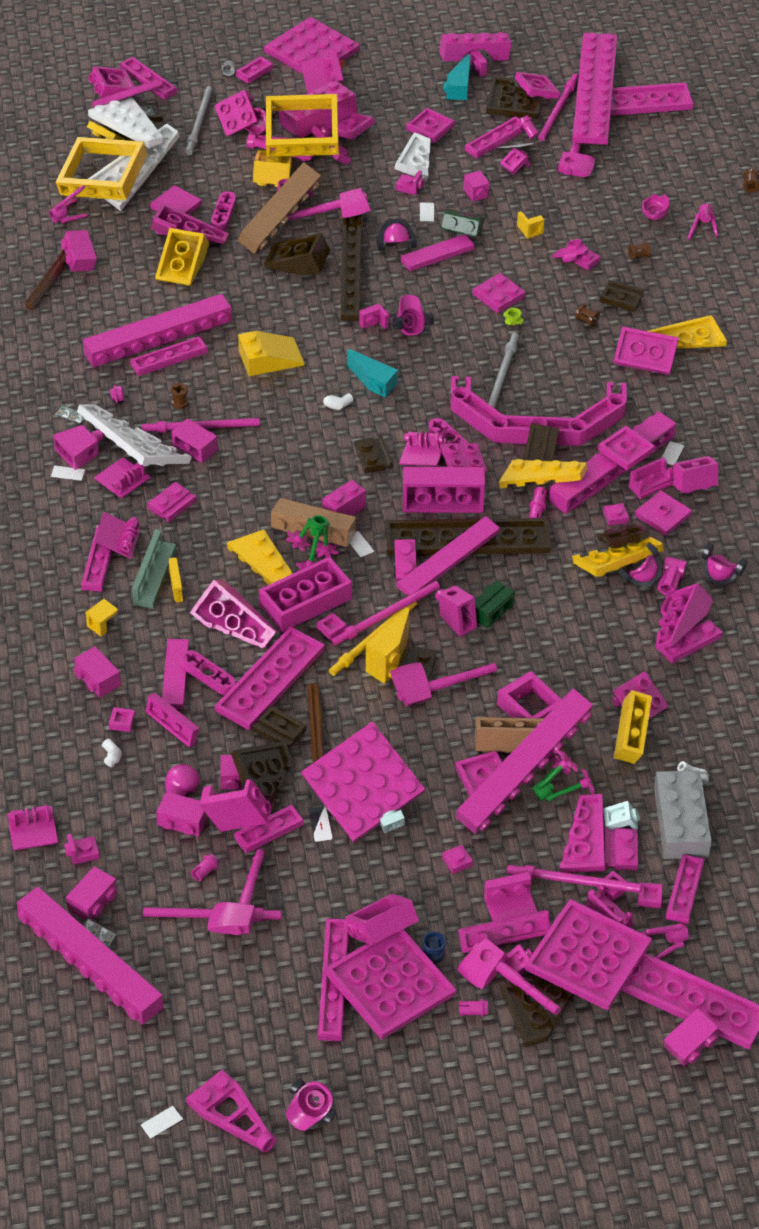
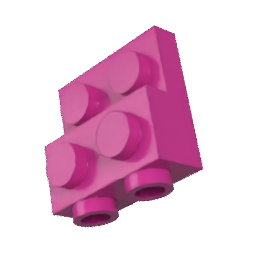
[89,66,135,98]

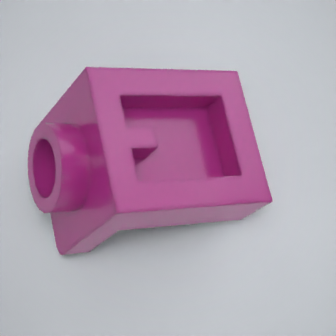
[500,148,531,175]
[396,170,424,195]
[359,303,390,329]
[64,834,100,865]
[505,944,533,975]

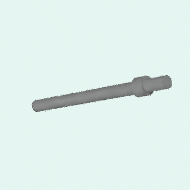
[185,86,213,155]
[488,333,519,409]

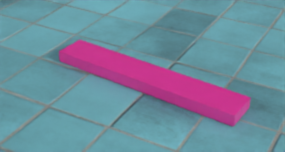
[397,516,500,596]
[318,918,349,1041]

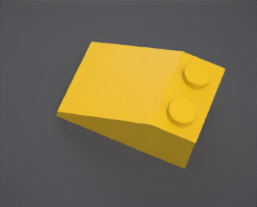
[253,150,293,187]
[155,228,209,286]
[238,331,304,376]
[366,607,410,684]

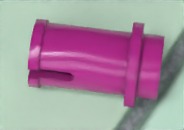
[519,115,539,139]
[190,854,219,882]
[459,998,488,1017]

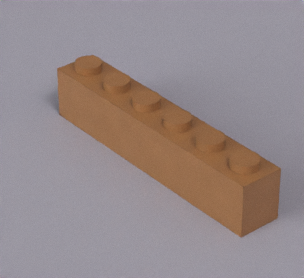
[237,162,321,254]

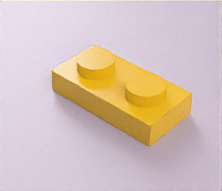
[87,121,125,140]

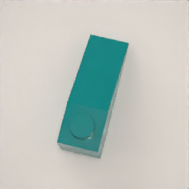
[443,55,470,100]
[347,349,398,398]

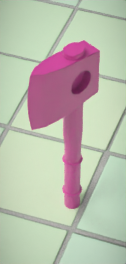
[558,143,595,177]
[287,188,371,222]
[390,662,497,707]
[208,849,265,935]
[457,938,561,1015]

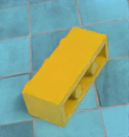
[614,690,652,764]

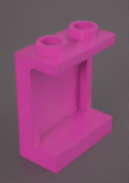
[199,779,271,832]

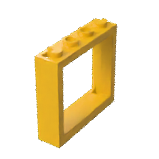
[266,94,339,157]
[56,137,148,200]

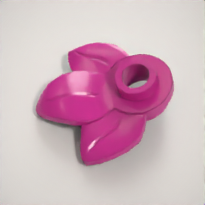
[552,239,588,263]

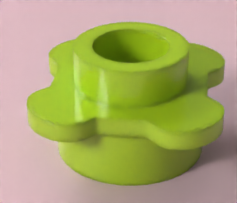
[503,308,524,325]

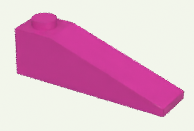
[151,203,229,244]
[190,579,277,648]
[655,583,713,650]

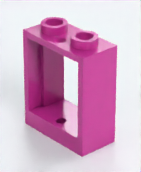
[497,671,562,719]
[345,894,419,945]

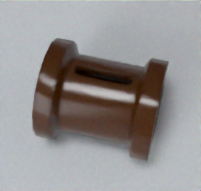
[743,169,759,193]
[628,241,651,260]
[575,304,600,327]
[170,383,189,409]

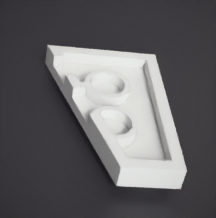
[394,132,430,182]

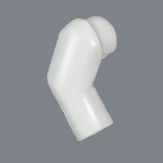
[323,393,353,410]
[102,739,122,767]
[677,761,709,785]

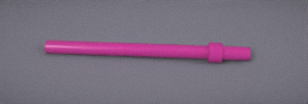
[538,74,579,141]
[142,418,260,433]
[331,581,440,646]
[507,865,642,893]
[143,907,282,922]

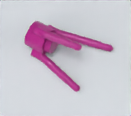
[49,185,88,224]
[687,203,719,240]
[640,923,689,959]

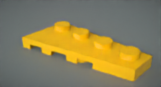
[648,315,727,349]
[499,459,588,488]
[227,530,293,585]
[572,537,664,577]

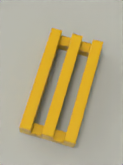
[168,558,183,602]

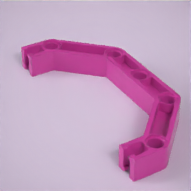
[450,376,627,446]

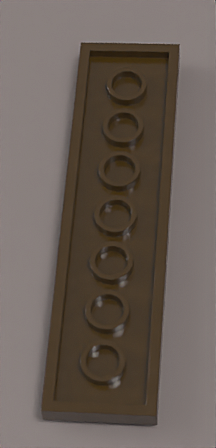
[386,518,551,555]

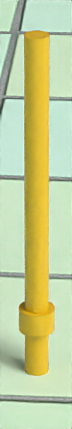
[329,602,417,676]

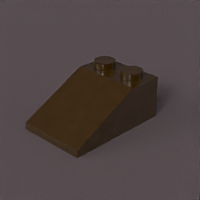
[263,233,331,275]

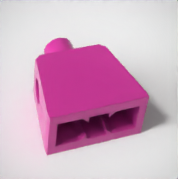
[53,425,104,470]
[435,586,477,637]

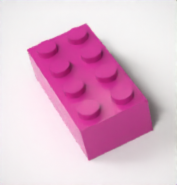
[279,81,358,138]
[403,467,485,513]
[259,556,352,633]

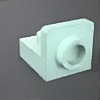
[603,801,640,830]
[380,810,405,834]

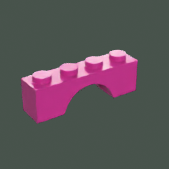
[439,32,512,61]

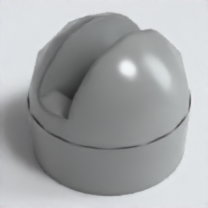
[222,60,236,76]

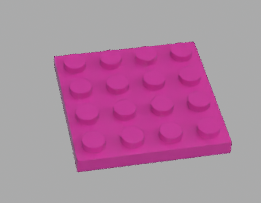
[264,17,360,74]
[301,721,425,843]
[525,899,652,1011]
[325,929,457,1040]

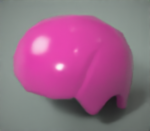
[245,108,266,135]
[642,193,670,220]
[164,764,200,797]

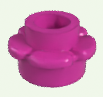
[110,385,124,404]

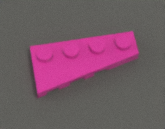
[559,794,605,873]

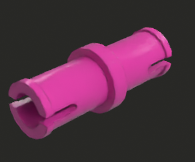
[529,487,547,518]

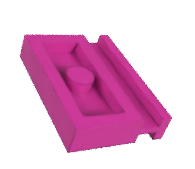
[147,482,197,523]
[604,828,638,870]

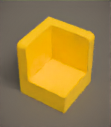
[517,211,544,239]
[86,599,118,637]

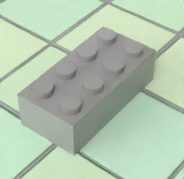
[654,771,711,859]

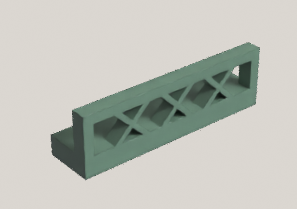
[132,529,176,609]

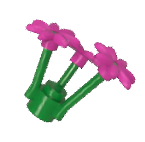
[286,515,339,570]
[532,750,595,802]

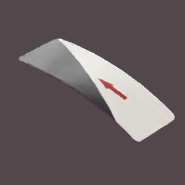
[308,806,332,842]

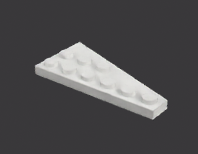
[88,97,163,148]
[88,124,179,211]
[77,405,192,466]

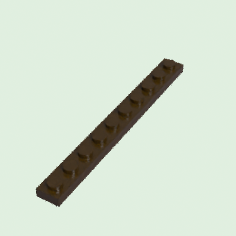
[340,214,361,321]

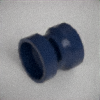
[422,931,446,964]

